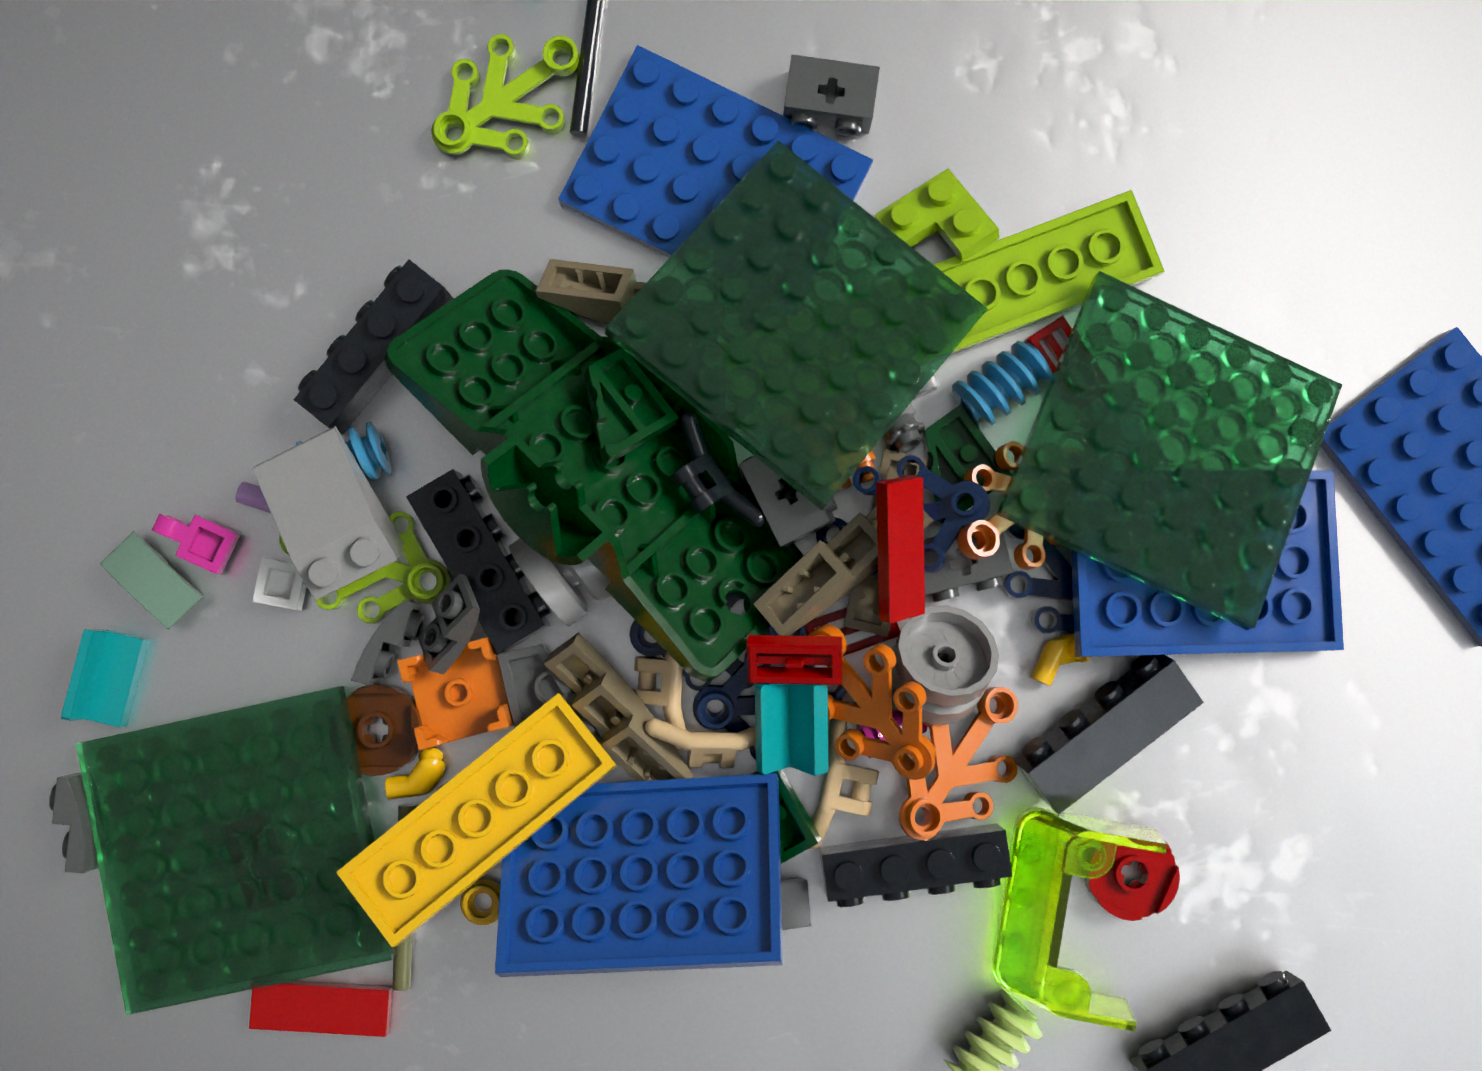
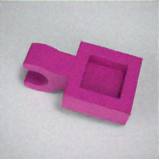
[152,514,241,575]

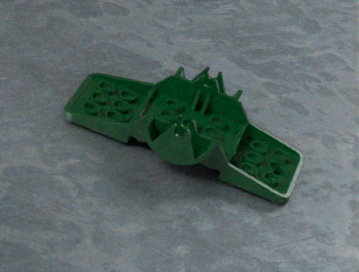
[385,269,804,681]

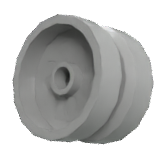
[509,538,611,626]
[892,605,999,725]

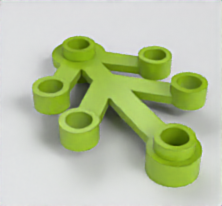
[431,34,579,159]
[279,512,451,624]

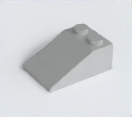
[252,426,404,600]

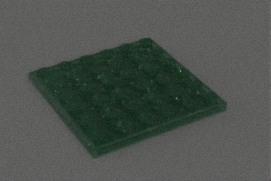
[605,141,988,511]
[996,271,1343,630]
[76,686,397,1015]

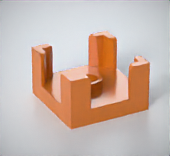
[397,637,514,750]

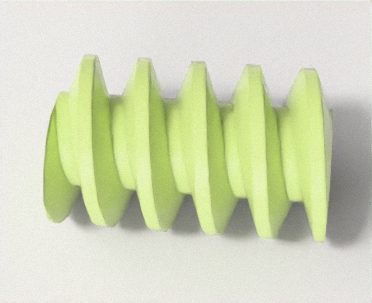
[944,988,1043,1071]

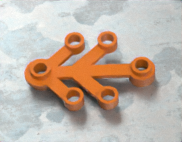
[957,441,1091,570]
[808,624,936,780]
[899,687,1018,840]

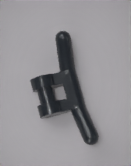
[670,411,767,528]

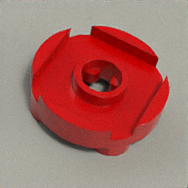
[1085,826,1180,921]

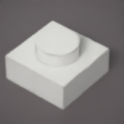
[252,557,307,610]

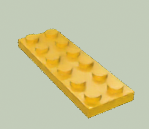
[336,693,617,948]

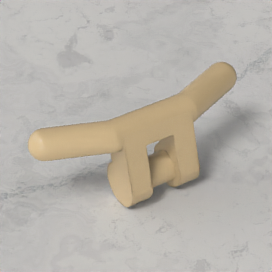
[633,652,686,750]
[645,718,756,768]
[810,719,879,849]

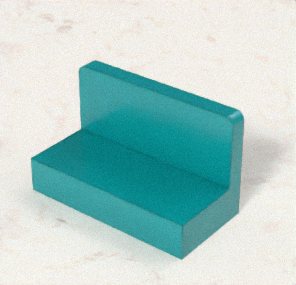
[61,629,150,728]
[755,683,829,776]

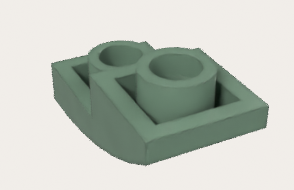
[100,531,202,630]

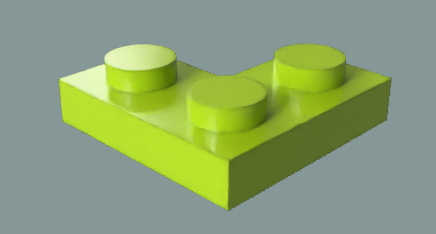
[875,168,999,262]

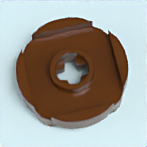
[330,684,422,776]

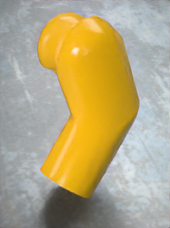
[1030,633,1091,686]
[385,747,445,799]

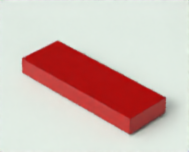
[876,475,925,623]
[249,979,393,1037]

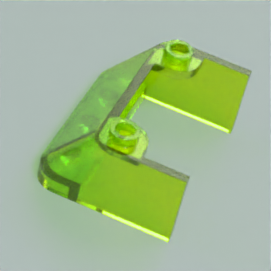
[992,807,1167,1032]

